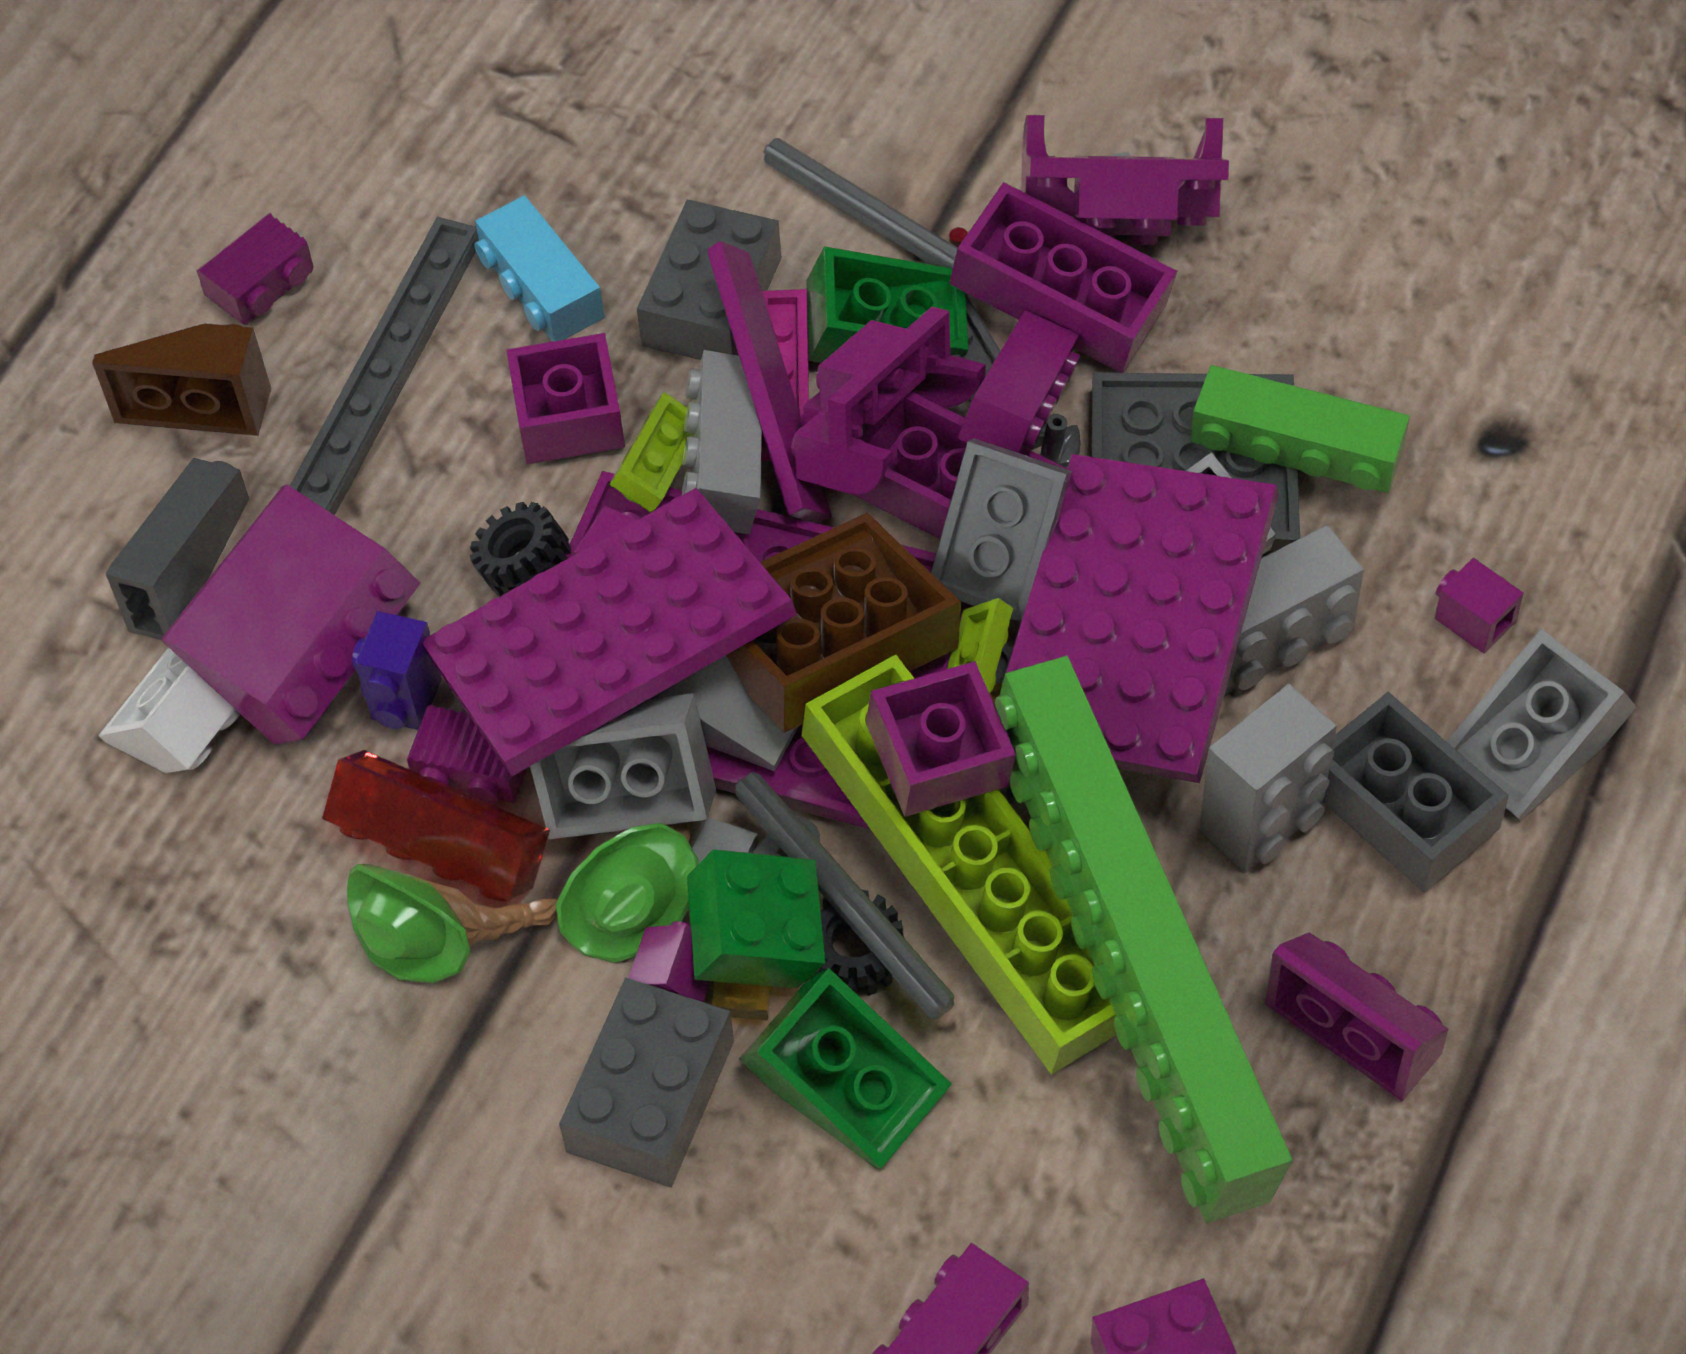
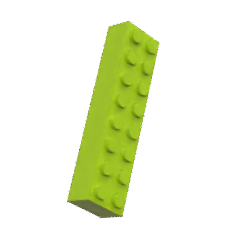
[802,655,1116,1075]

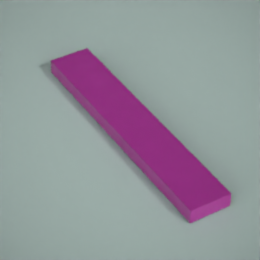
[707,241,832,524]

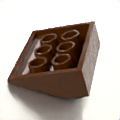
[726,513,961,733]

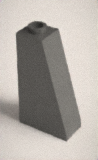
[106,458,249,640]

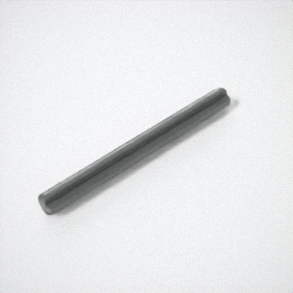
[763,138,958,268]
[735,772,954,1019]

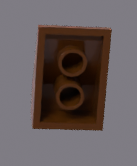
[92,323,272,436]

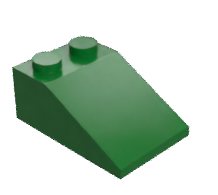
[806,246,969,363]
[739,968,952,1169]

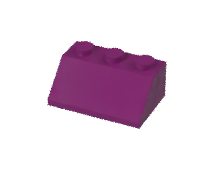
[1265,932,1449,1102]

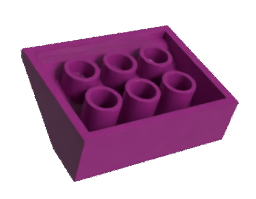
[160,485,421,745]

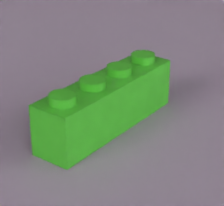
[1191,365,1410,493]

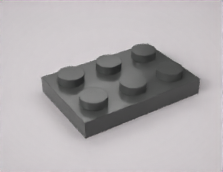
[931,438,1072,622]

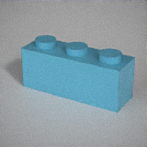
[474,195,605,342]

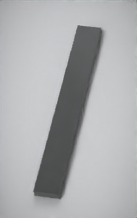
[290,216,479,515]

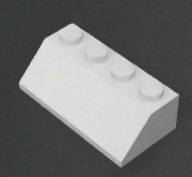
[98,648,240,773]

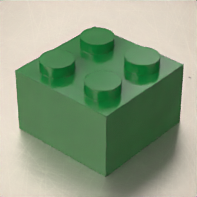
[687,849,825,989]

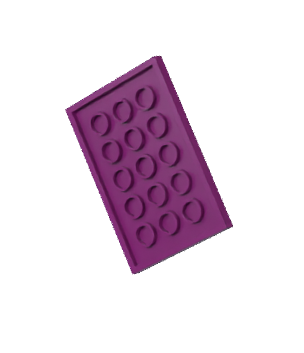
[999,454,1279,783]
[423,488,797,777]

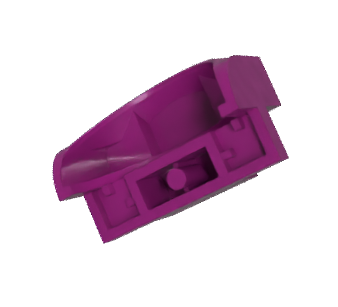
[1021,115,1229,245]
[792,307,986,495]

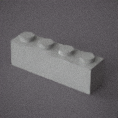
[682,350,761,534]

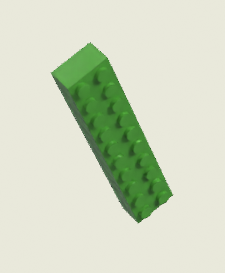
[995,655,1293,1224]

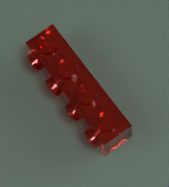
[322,750,550,901]

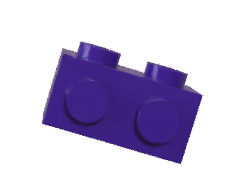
[352,611,442,730]

